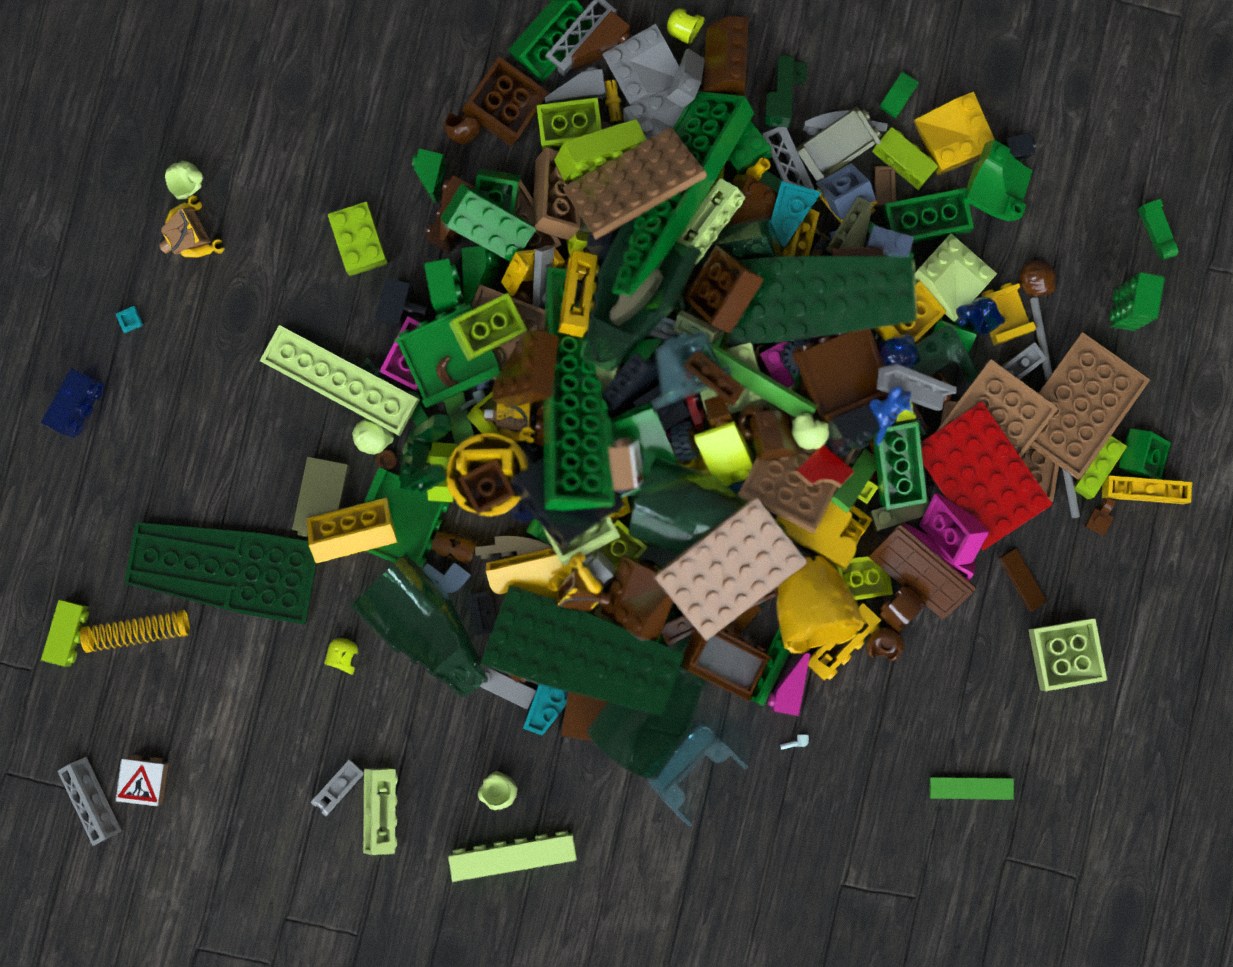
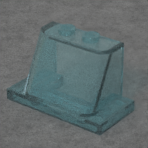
[651,331,732,410]

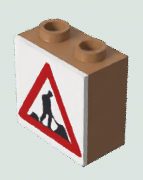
[609,437,644,491]
[116,755,169,806]

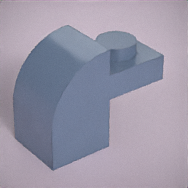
[423,563,472,593]

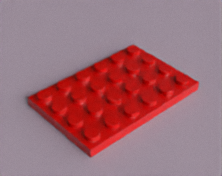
[921,401,1053,551]

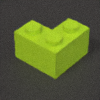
[426,442,457,502]

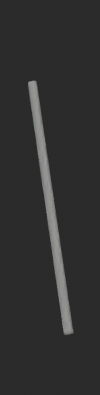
[1030,297,1080,518]

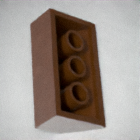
[703,16,749,96]

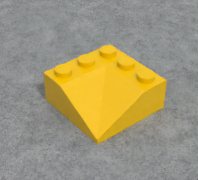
[914,91,995,176]

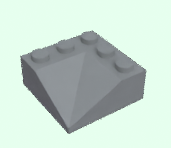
[603,24,679,106]
[623,88,684,140]

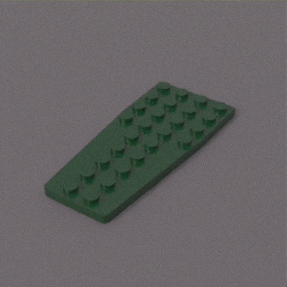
[730,256,917,345]
[125,523,317,625]
[480,585,683,715]

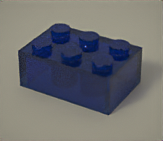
[41,368,104,438]

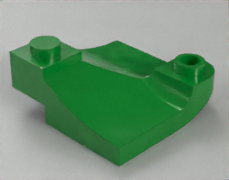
[963,140,1033,221]

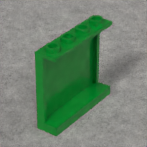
[394,303,501,408]
[610,402,681,498]
[364,468,450,572]

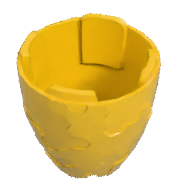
[447,433,529,516]
[777,556,864,653]

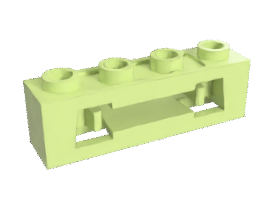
[672,178,746,265]
[363,768,398,855]

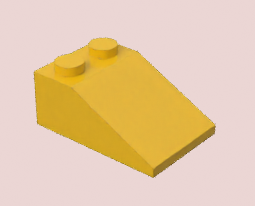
[874,280,946,355]

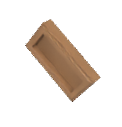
[874,166,896,208]

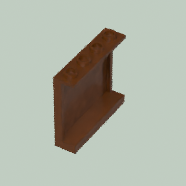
[794,329,889,423]

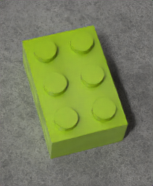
[537,98,602,150]
[327,202,388,276]
[449,293,527,361]

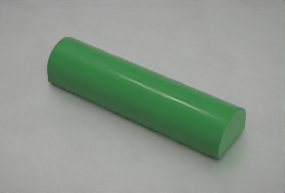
[751,627,791,706]

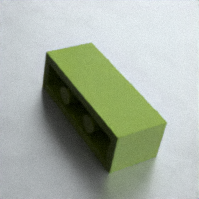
[872,127,938,190]
[1074,436,1127,499]
[41,600,89,667]

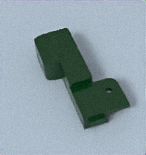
[765,56,807,128]

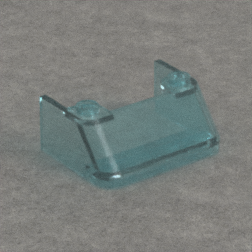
[648,725,748,827]

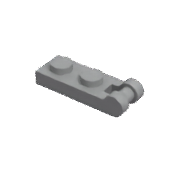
[311,759,364,816]

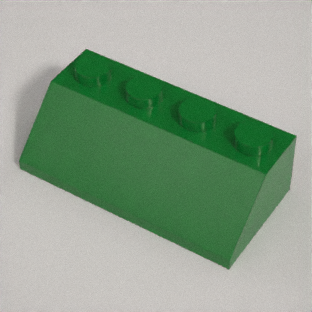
[508,0,595,83]

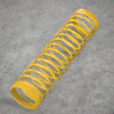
[80,610,190,653]

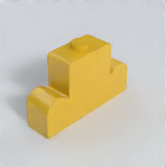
[775,501,856,571]
[486,548,572,601]

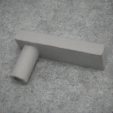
[532,245,554,309]
[472,664,536,710]

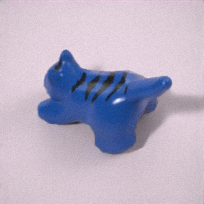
[869,386,913,445]

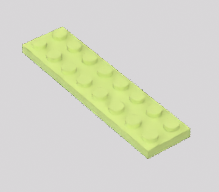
[260,325,419,436]

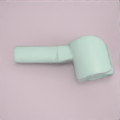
[459,390,486,411]
[780,735,809,750]

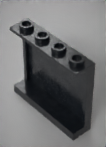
[602,333,689,418]
[510,457,624,551]

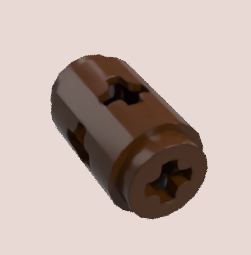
[431,530,477,563]

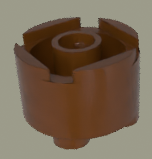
[879,586,927,633]

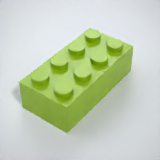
[554,119,647,182]

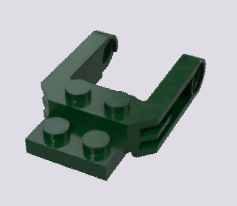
[399,415,454,493]

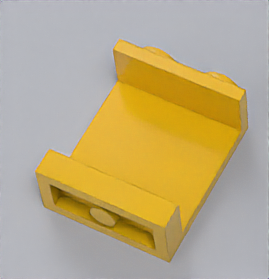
[501,247,565,296]
[977,282,1036,346]
[457,449,517,483]

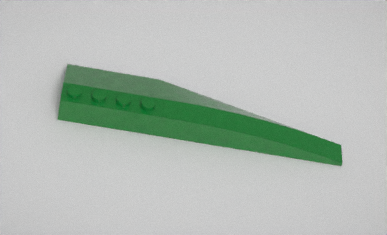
[613,91,754,296]
[544,267,614,510]

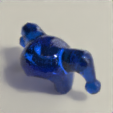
[956,297,1005,334]

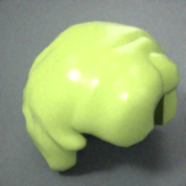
[165,161,203,200]
[792,413,829,449]
[352,418,394,454]
[478,771,518,810]

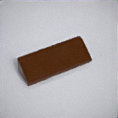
[683,349,745,407]
[998,548,1047,612]

